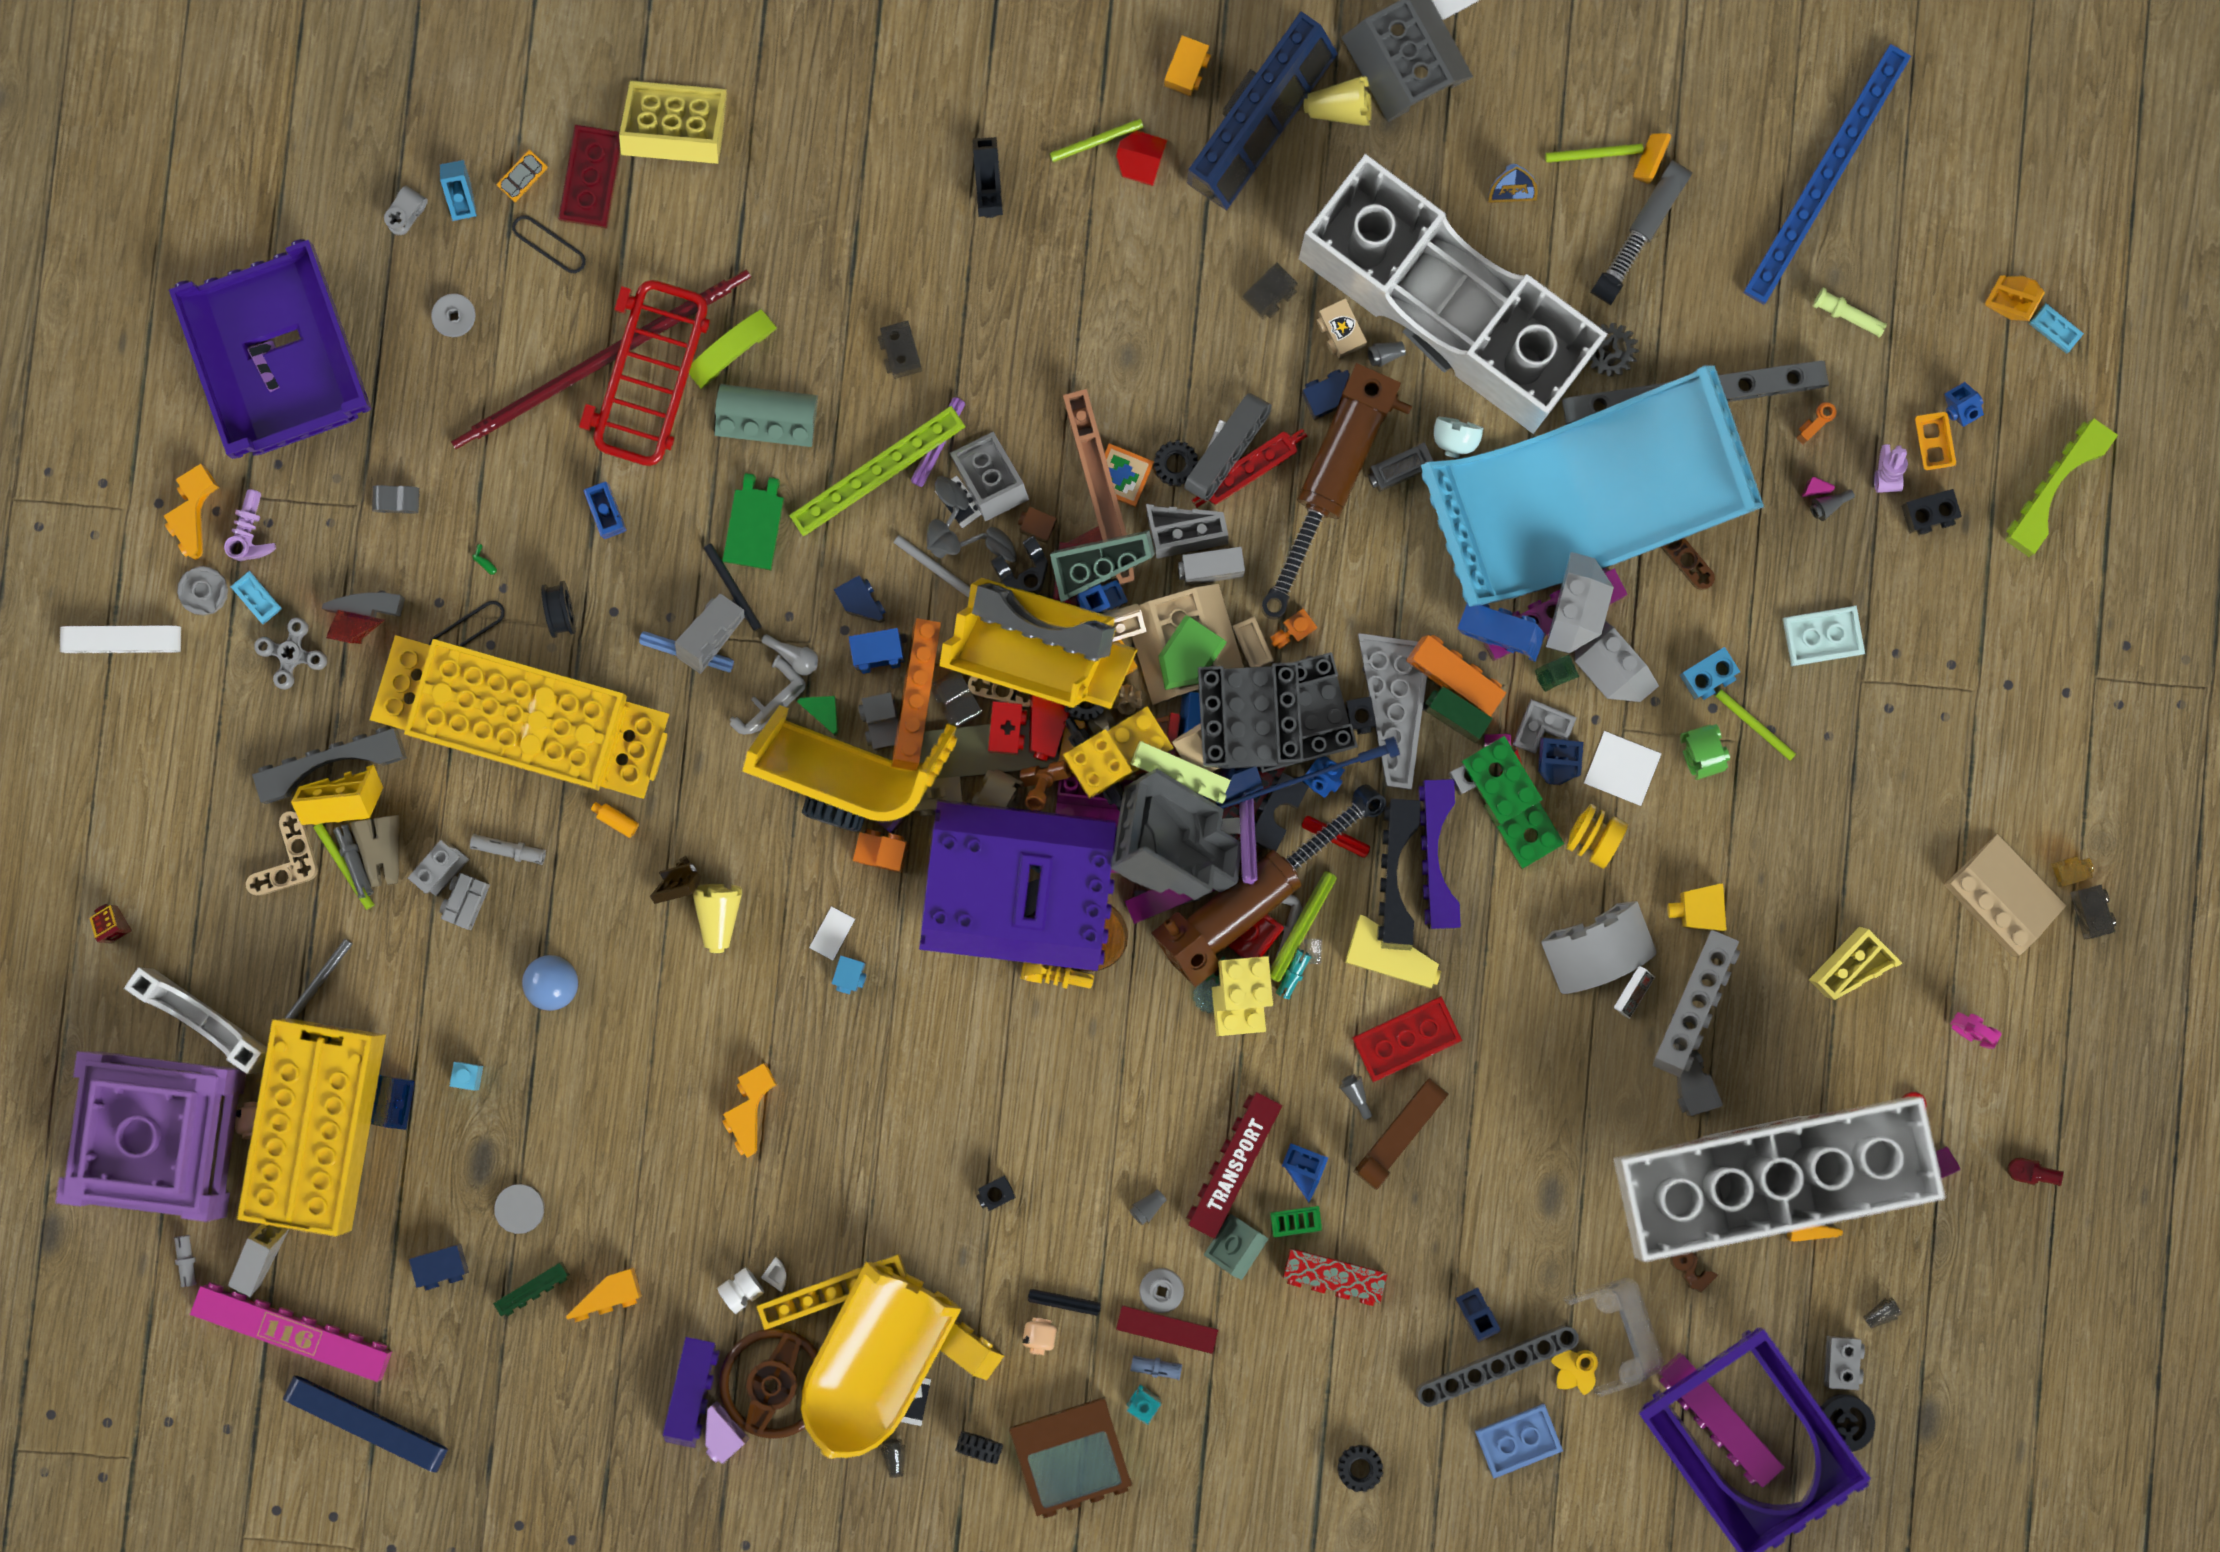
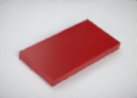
[1352,996,1463,1083]

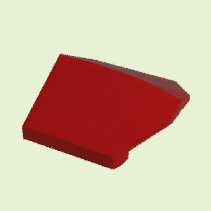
[1116,130,1168,186]

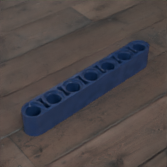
[283,1375,448,1473]

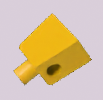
[1667,884,1726,931]

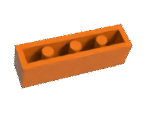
[1406,635,1507,717]

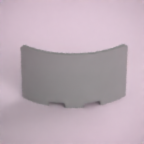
[1541,901,1656,994]

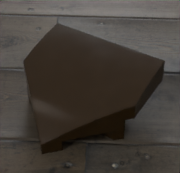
[650,856,701,904]

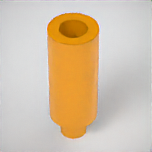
[591,802,639,838]

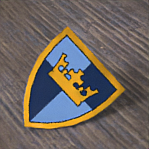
[1488,164,1538,203]

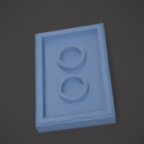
[1475,1403,1563,1478]

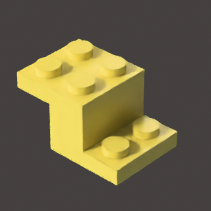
[1212,956,1273,1036]

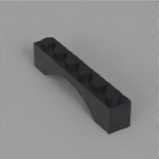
[1377,799,1420,951]

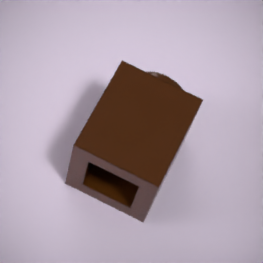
[1018,507,1057,544]

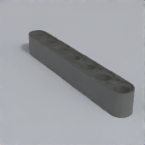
[1416,1325,1579,1407]

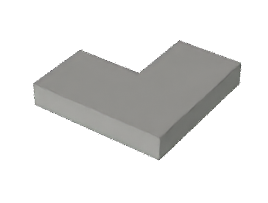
[1512,699,1576,754]

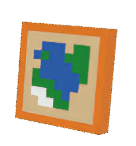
[1105,444,1154,508]

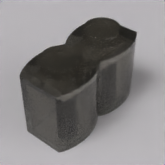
[1242,263,1298,320]
[931,671,983,727]

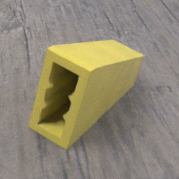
[1345,915,1441,988]

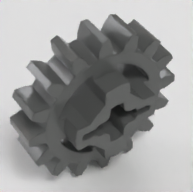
[1590,323,1639,376]

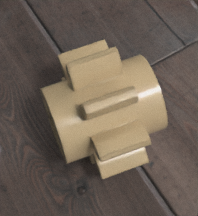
[1113,685,1142,715]

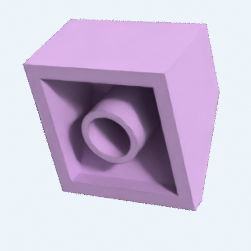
[705,1401,749,1464]

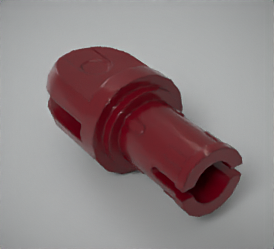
[2007,1158,2064,1186]

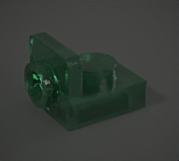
[1535,655,1579,692]

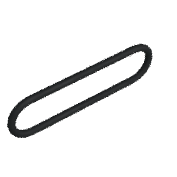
[512,215,586,273]
[429,601,505,647]

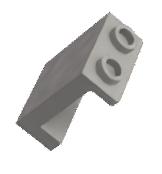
[408,840,470,897]

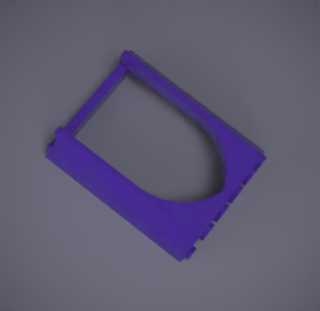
[1639,1327,1871,1552]

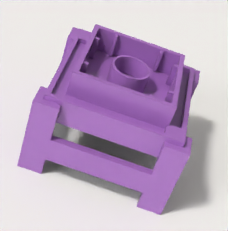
[56,1052,247,1221]

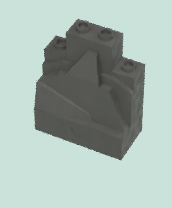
[1111,768,1241,900]

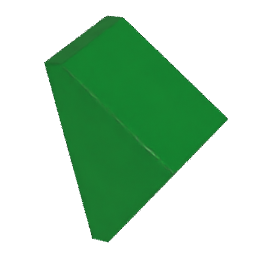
[797,696,839,736]

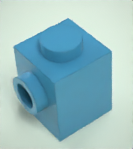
[832,955,867,995]

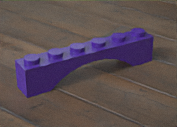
[1418,779,1461,929]

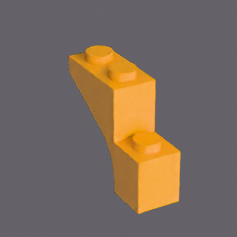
[164,464,219,560]
[723,1063,778,1158]

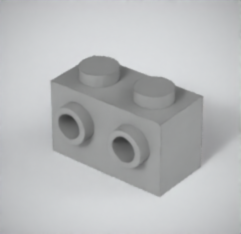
[1824,1336,1865,1390]

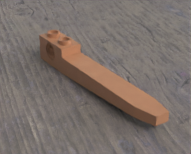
[1063,389,1134,585]

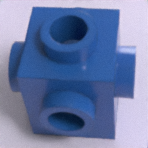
[1944,382,1984,427]
[1302,756,1345,798]

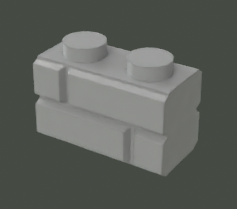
[439,873,490,930]

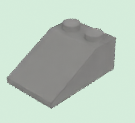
[950,432,1029,521]

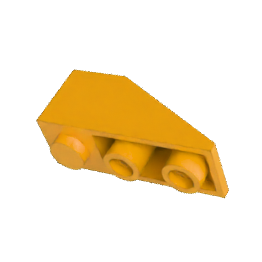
[566,1268,642,1322]

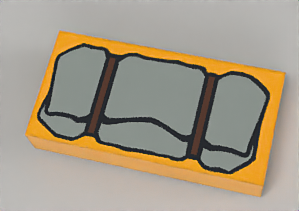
[496,150,548,202]

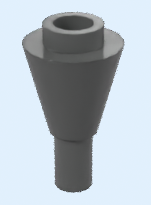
[1810,489,1855,521]
[1339,1074,1372,1120]

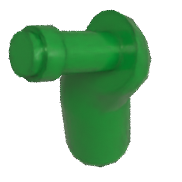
[472,544,497,575]

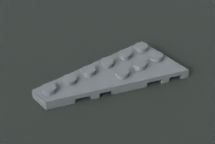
[1358,633,1427,790]

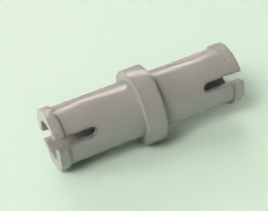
[174,1235,197,1287]

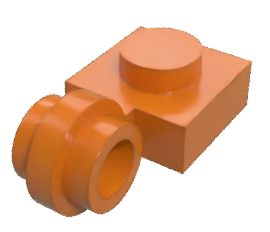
[1797,402,1836,445]
[1271,608,1318,650]

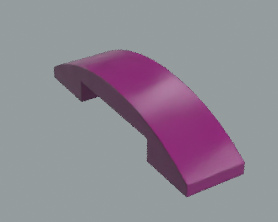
[1125,888,1217,924]

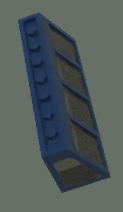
[1187,11,1338,211]

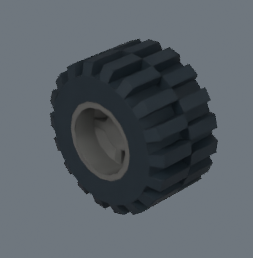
[801,796,864,832]

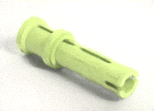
[1813,287,1887,338]

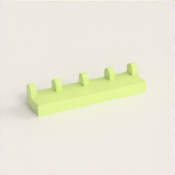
[1130,741,1231,803]

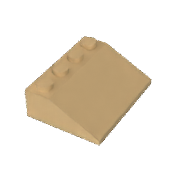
[1944,834,2066,957]

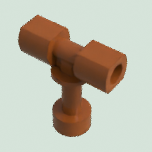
[1020,760,1072,811]

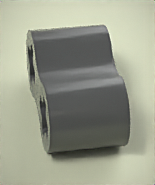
[372,485,420,514]

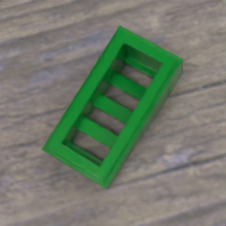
[1270,1206,1322,1237]

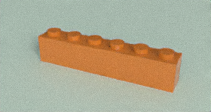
[891,618,941,771]

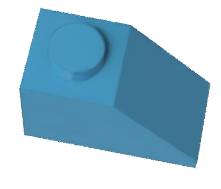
[440,160,477,221]

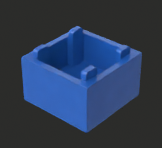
[849,628,905,674]

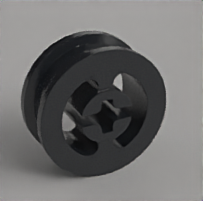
[541,581,576,638]
[1820,1394,1875,1452]

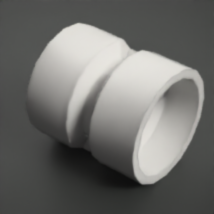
[717,1267,764,1314]

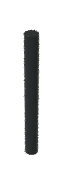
[703,543,762,631]

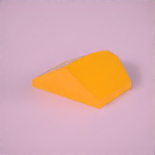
[1985,275,2045,321]

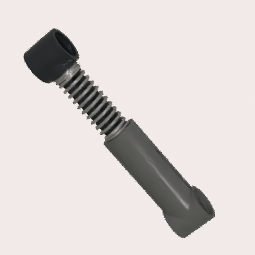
[1590,160,1693,306]

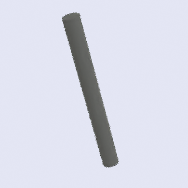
[285,938,353,1019]

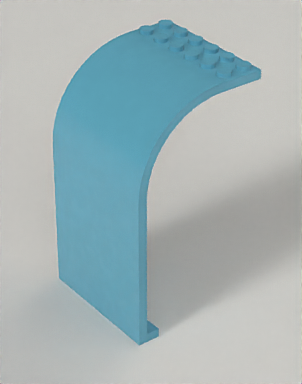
[1421,366,1764,607]

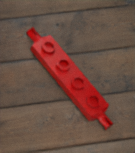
[1191,428,1307,508]

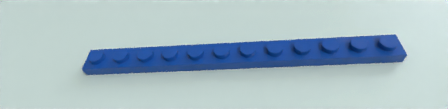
[1743,44,1911,305]

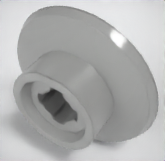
[431,294,475,337]
[1139,1268,1184,1313]

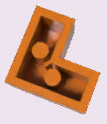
[853,829,909,873]

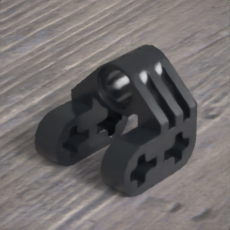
[991,535,1048,594]

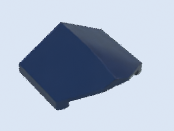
[1538,738,1584,785]

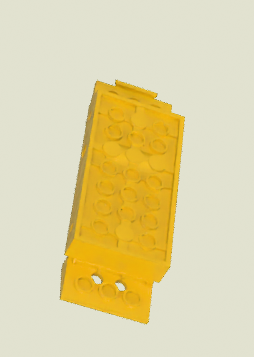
[370,635,669,799]

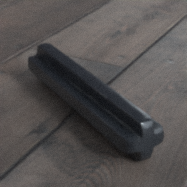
[1028,1289,1101,1316]

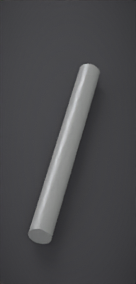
[894,535,970,598]

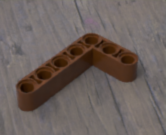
[1353,1078,1449,1190]

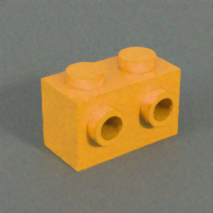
[1164,35,1212,96]

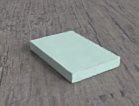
[1783,606,1865,667]

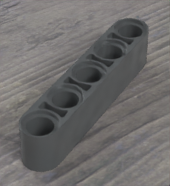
[1184,393,1272,501]

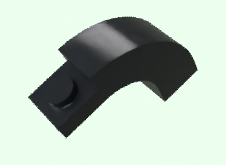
[972,137,1003,218]

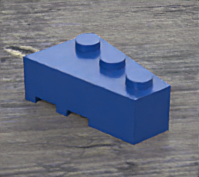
[1457,603,1546,662]

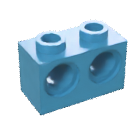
[1680,647,1740,700]

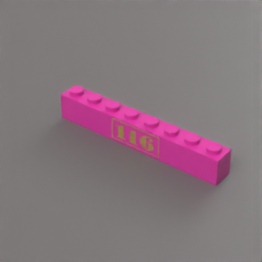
[190,1282,392,1382]

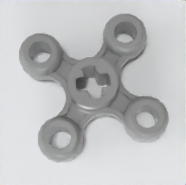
[254,618,328,690]

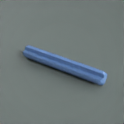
[639,631,734,672]

